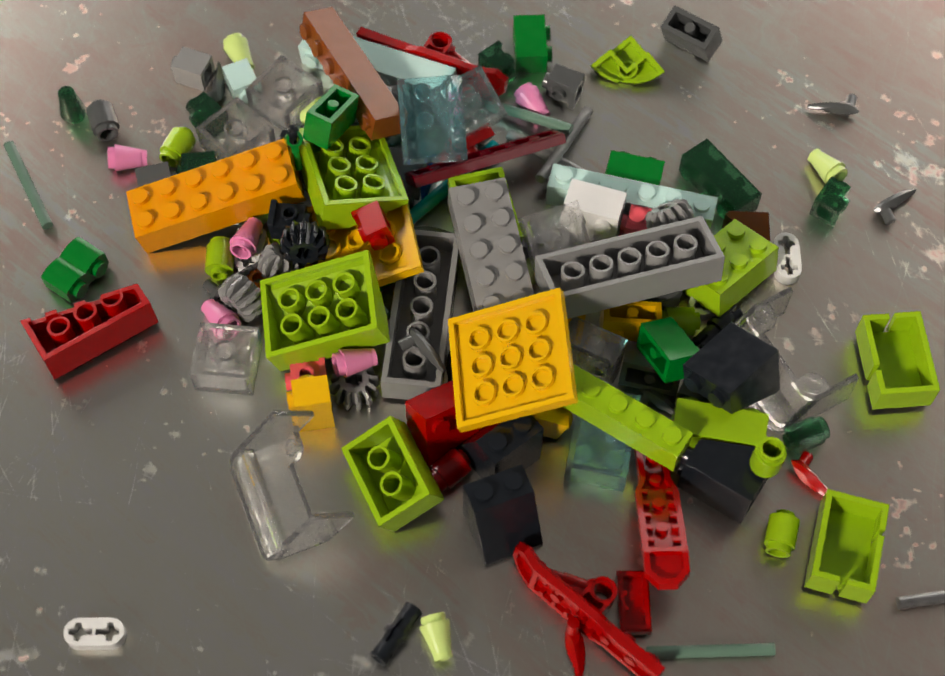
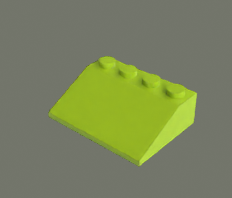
[297,125,409,230]
[260,250,390,371]

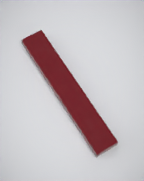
[404,129,566,188]

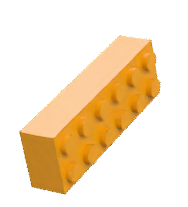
[126,138,306,254]

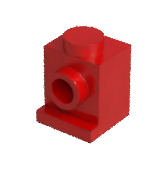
[351,200,396,251]

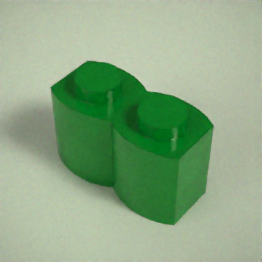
[41,236,109,304]

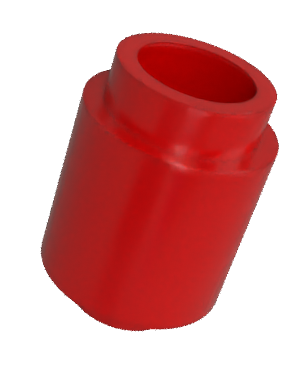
[429,448,472,493]

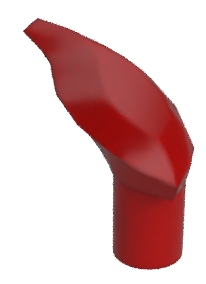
[791,451,828,496]
[565,617,586,676]

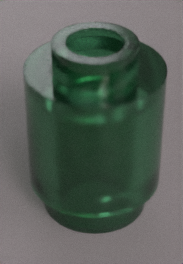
[782,416,830,454]

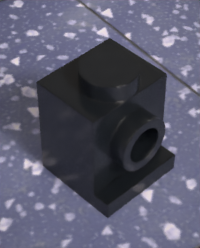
[267,199,312,239]

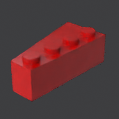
[20,283,158,380]
[405,380,484,467]

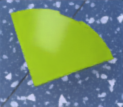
[590,35,665,85]

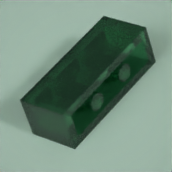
[679,139,762,218]

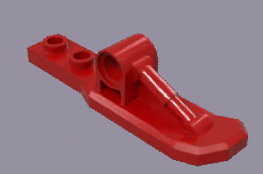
[356,27,508,99]
[634,449,690,590]
[513,541,666,676]

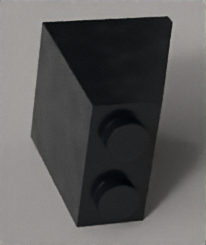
[683,322,780,414]
[456,415,544,478]
[676,439,768,524]
[463,464,543,567]

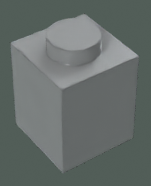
[171,47,215,92]

